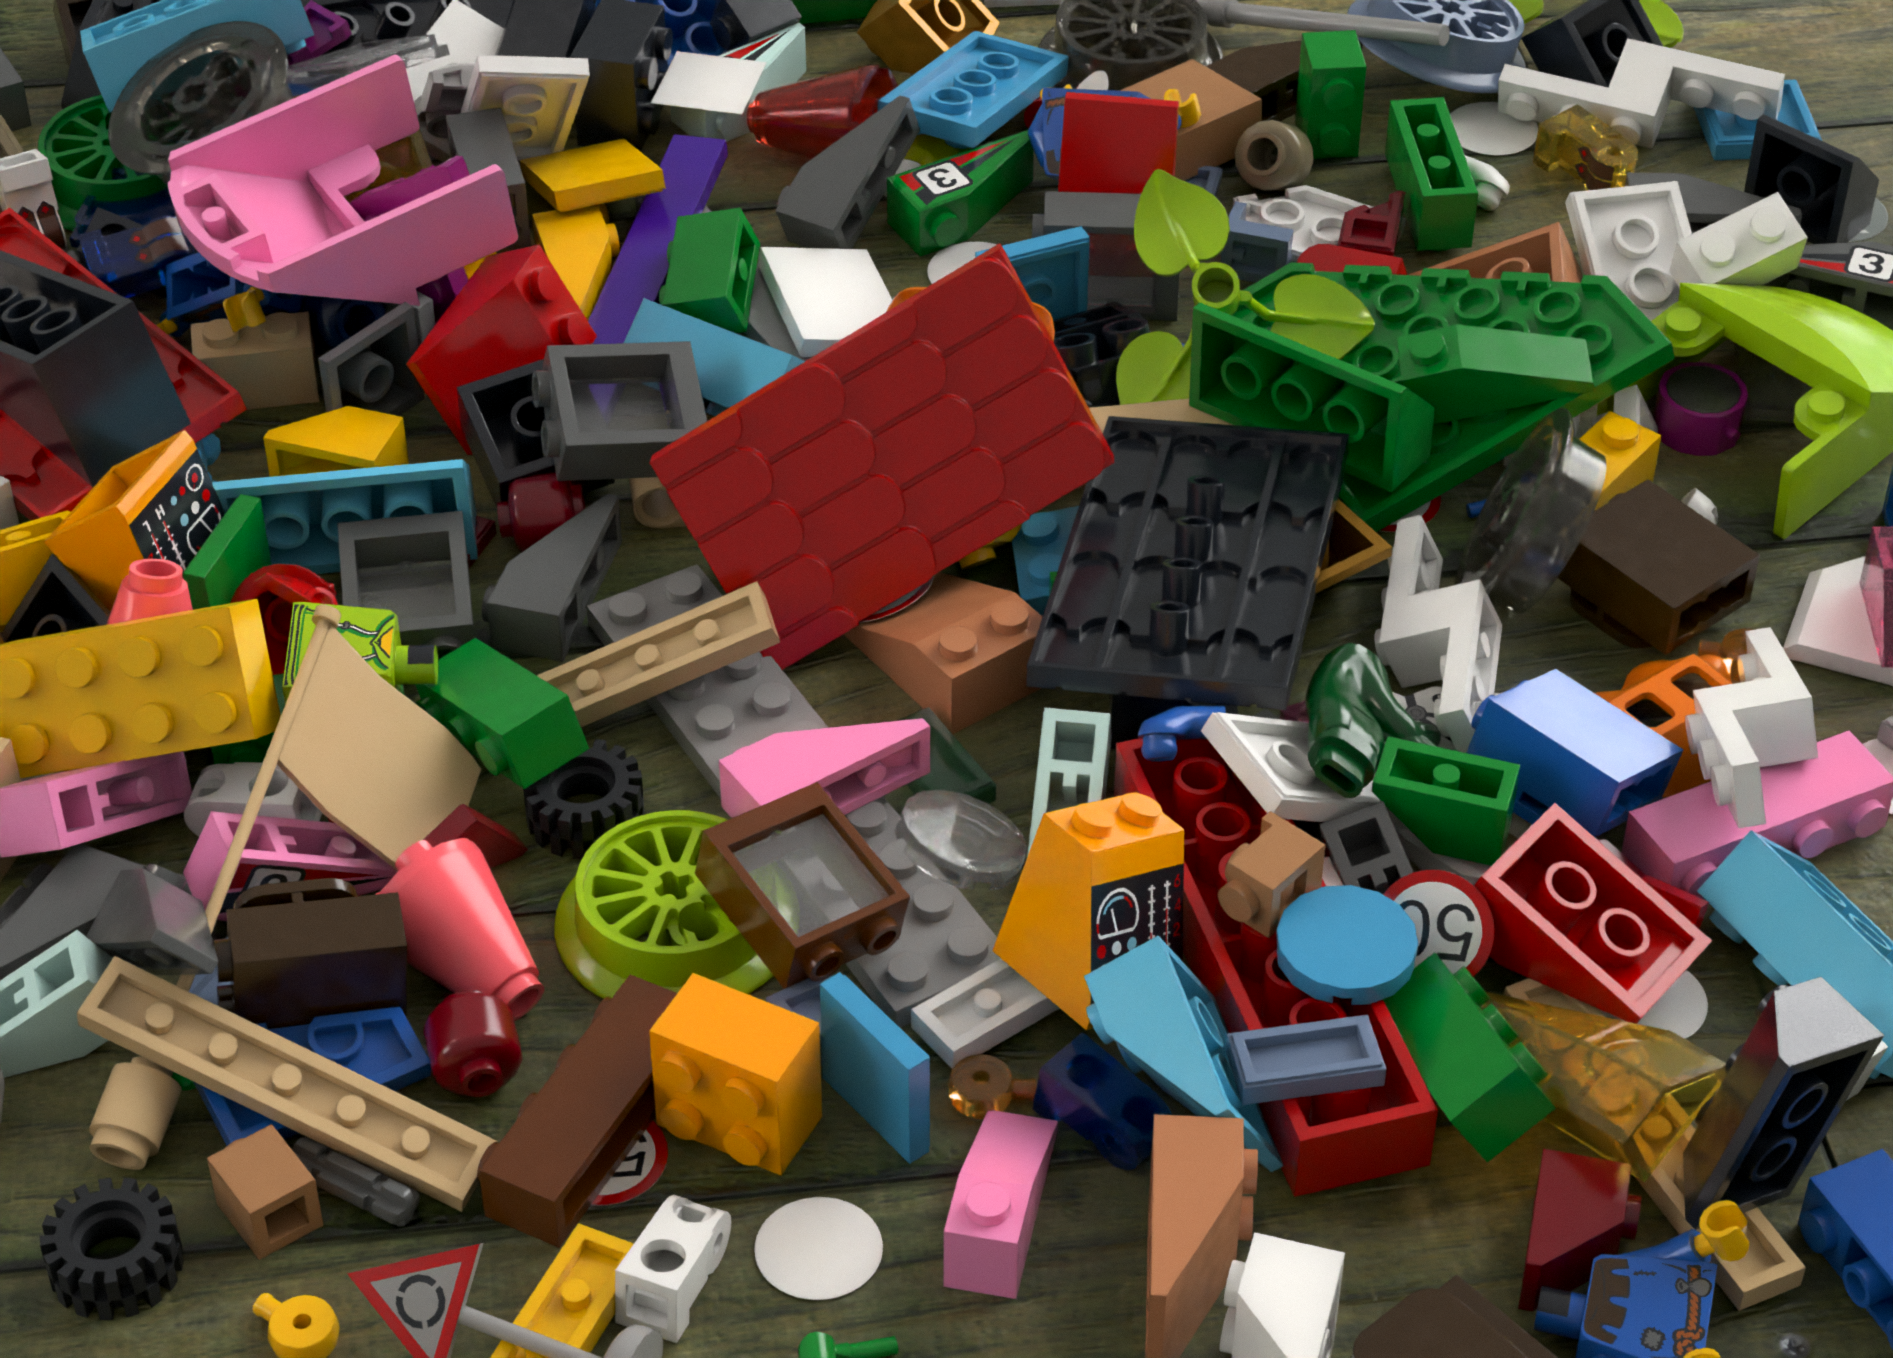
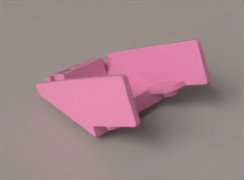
[168,55,518,306]

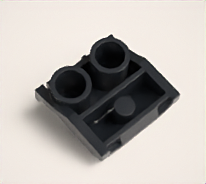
[1053,301,1151,408]

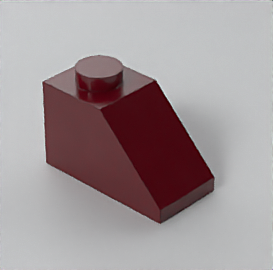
[1518,1148,1642,1312]

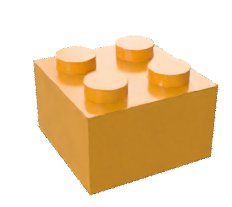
[649,973,822,1176]

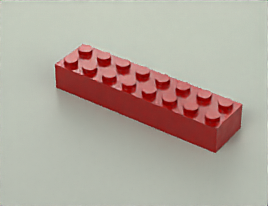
[1114,739,1438,1197]

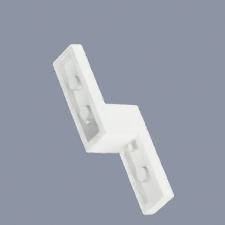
[1498,38,1785,149]
[1374,515,1502,753]
[1685,627,1818,828]

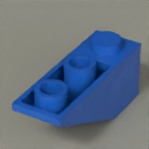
[1798,1148,1893,1350]

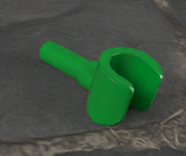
[798,1332,898,1358]

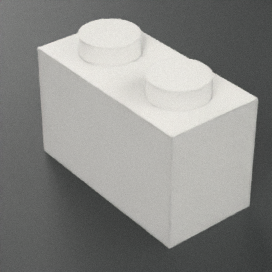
[1669,192,1808,288]

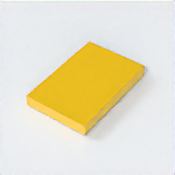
[520,139,666,212]

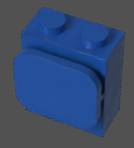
[1466,669,1683,837]

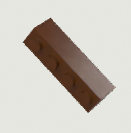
[477,974,677,1248]

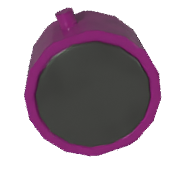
[1653,362,1748,456]

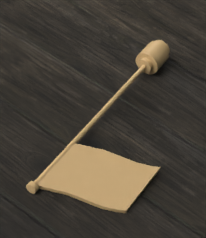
[89,604,481,1170]

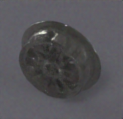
[1038,0,1223,91]
[108,21,293,185]
[1454,408,1607,614]

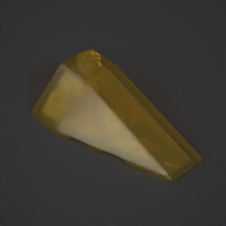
[1481,991,1728,1182]

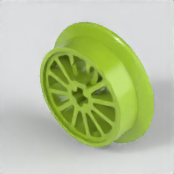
[554,810,800,999]

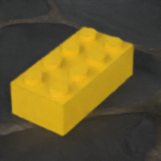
[0,599,281,778]

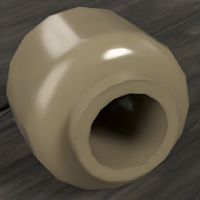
[1235,120,1314,193]

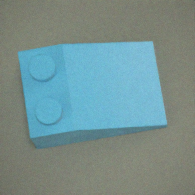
[1084,936,1284,1172]

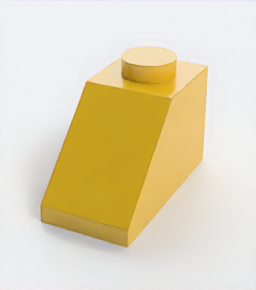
[263,406,409,477]

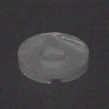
[895,790,1028,890]

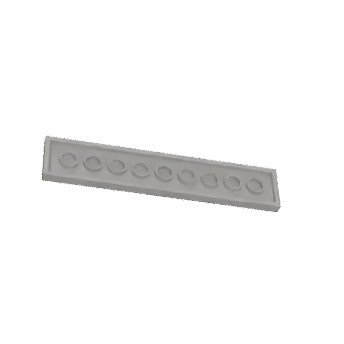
[586,564,1001,1028]

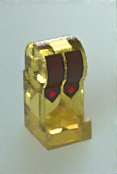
[1532,104,1638,191]

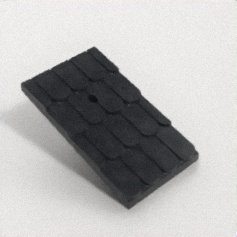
[1026,416,1349,710]

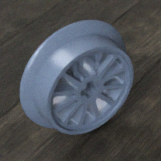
[1347,0,1526,93]

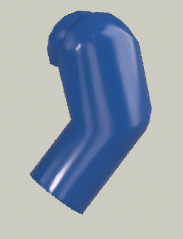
[1138,706,1226,762]

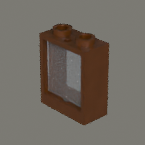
[695,782,910,989]

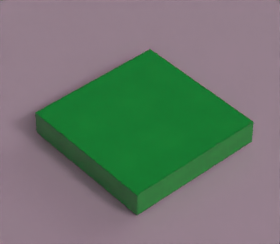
[183,494,272,610]

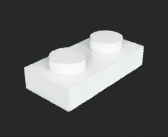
[911,959,1060,1070]

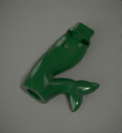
[1305,643,1441,798]

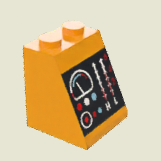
[44,430,225,612]
[992,792,1184,1030]

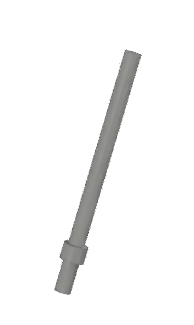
[1174,0,1450,46]

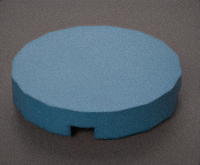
[1276,885,1419,1005]

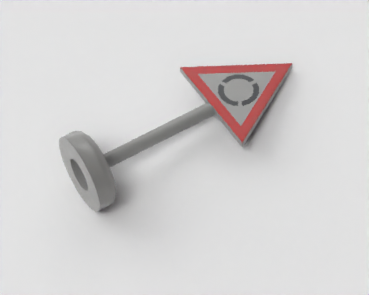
[347,1243,663,1358]

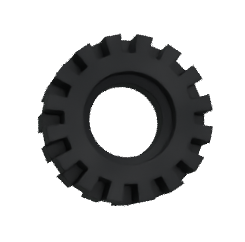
[523,739,645,859]
[40,1177,184,1320]

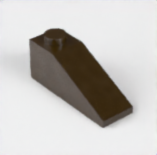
[1206,40,1363,121]

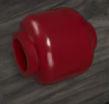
[497,472,586,553]
[423,990,523,1097]

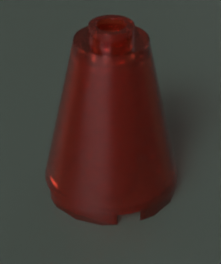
[747,64,898,158]

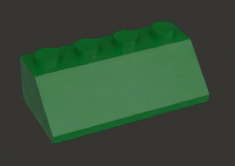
[1189,302,1435,492]

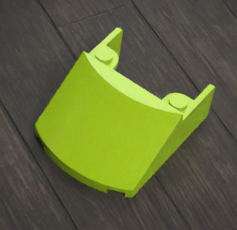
[1596,283,1893,539]

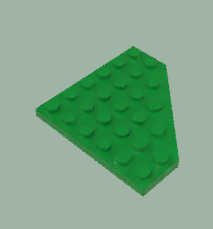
[1232,262,1675,532]

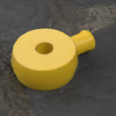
[253,1293,340,1358]

